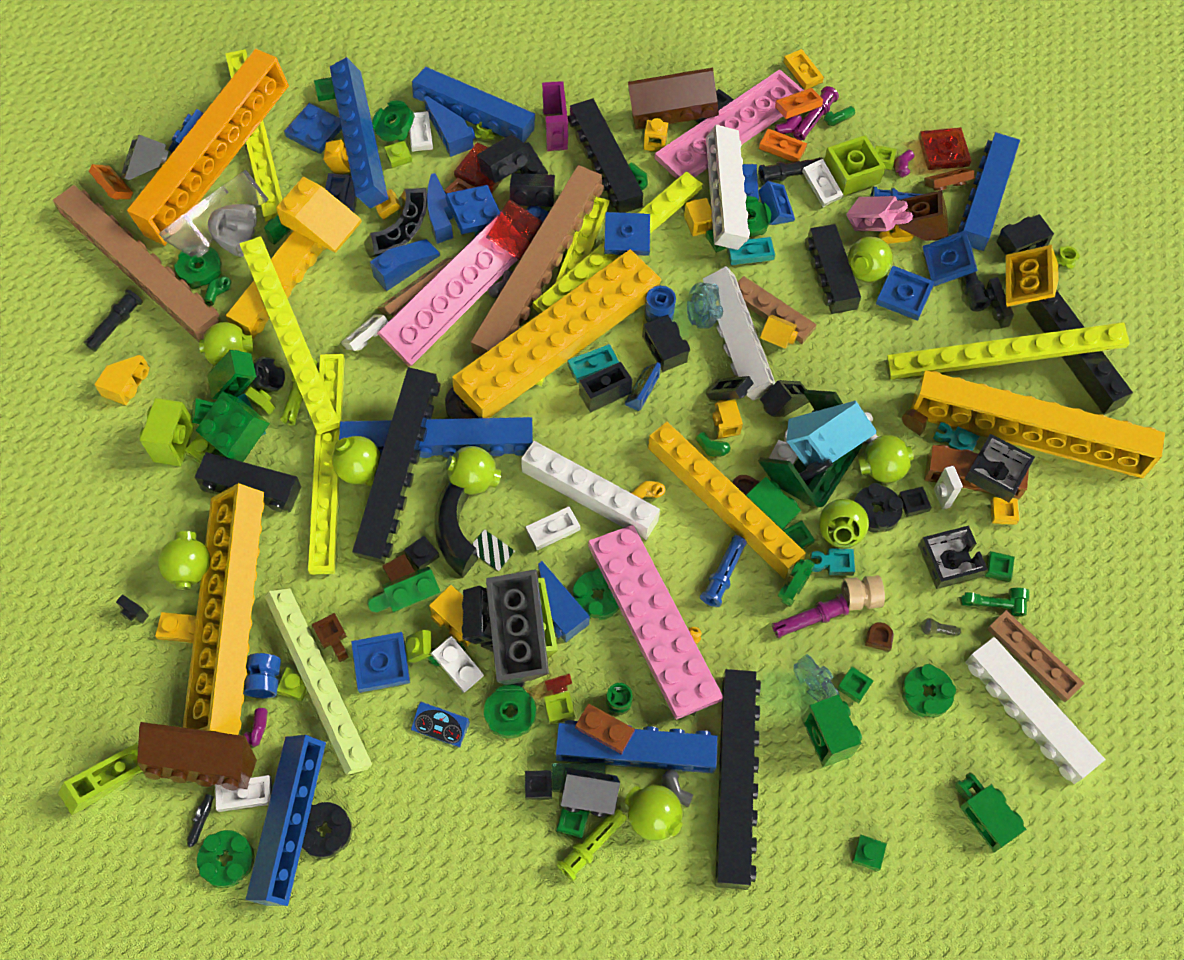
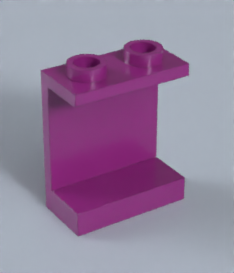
[542,81,568,151]

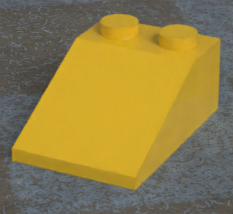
[276,177,362,253]
[1006,245,1059,307]

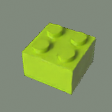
[824,135,886,196]
[139,398,195,467]

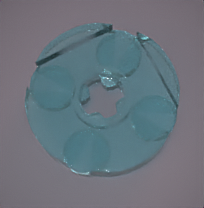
[687,282,723,329]
[793,654,839,702]

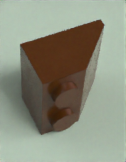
[898,190,948,241]

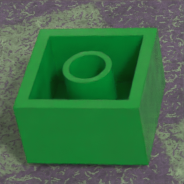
[195,391,270,462]
[802,694,862,768]

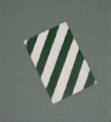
[472,529,515,571]

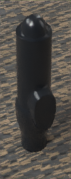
[799,459,833,481]
[186,794,214,848]

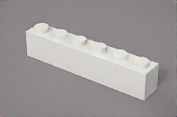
[706,125,750,250]
[703,266,775,401]
[521,441,660,540]
[965,637,1106,784]

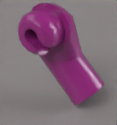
[775,114,802,134]
[894,149,915,178]
[243,708,268,747]

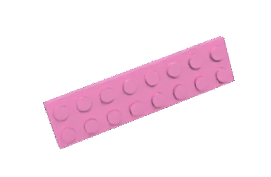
[655,69,804,179]
[377,213,529,367]
[588,525,724,720]

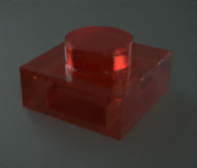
[543,674,573,695]

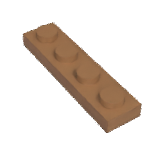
[378,256,455,316]
[738,276,817,344]
[987,610,1085,703]

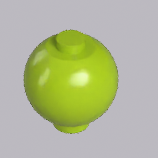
[847,237,893,282]
[199,322,253,366]
[858,435,914,483]
[332,436,381,486]
[445,446,501,495]
[819,499,869,548]
[158,531,210,589]
[625,785,683,841]

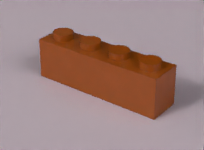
[924,445,1029,499]

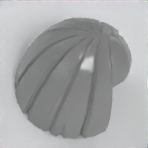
[208,204,257,257]

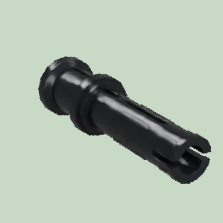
[758,157,823,184]
[963,272,990,312]
[83,289,143,352]

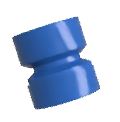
[644,285,676,322]
[243,653,281,698]

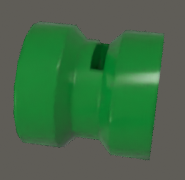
[606,683,633,715]

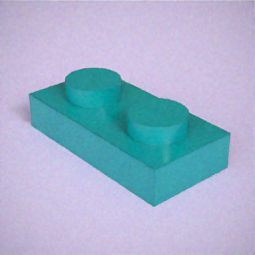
[727,237,775,265]
[568,344,619,383]

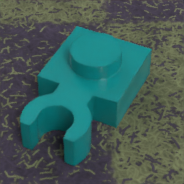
[933,422,980,451]
[810,549,855,576]

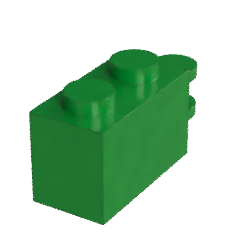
[367,566,441,612]
[954,772,1027,852]

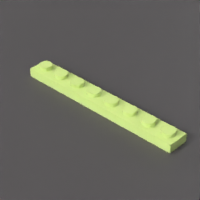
[265,589,372,775]

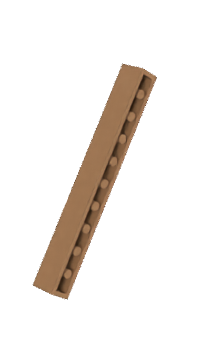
[471,165,604,356]
[53,185,220,342]

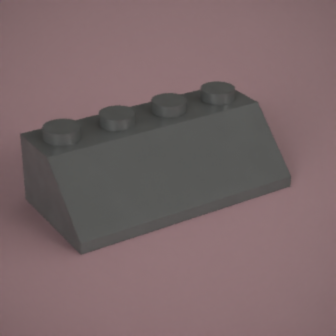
[120,135,169,180]
[486,569,549,685]

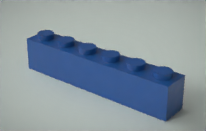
[412,66,535,143]
[957,132,1020,251]
[556,720,718,773]
[246,735,326,906]

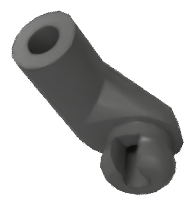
[488,271,513,298]
[661,769,693,807]

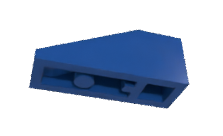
[424,96,475,157]
[370,239,440,291]
[538,561,590,643]

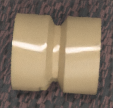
[841,575,885,611]

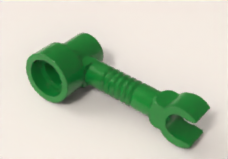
[961,588,1030,617]

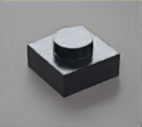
[898,486,932,517]
[404,536,440,570]
[116,594,149,624]
[525,770,552,800]

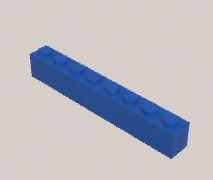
[330,57,388,209]
[339,417,533,458]

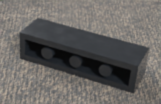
[805,224,861,314]
[195,452,301,512]

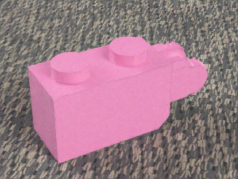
[846,196,913,231]

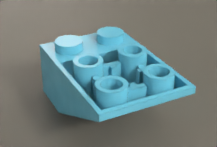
[786,401,876,466]

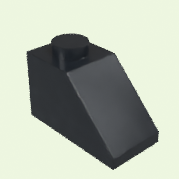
[759,380,809,417]

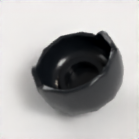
[252,356,285,392]

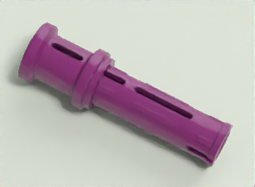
[793,86,839,141]
[772,593,849,639]

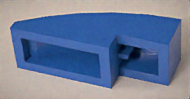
[427,173,453,244]

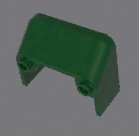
[758,390,863,508]

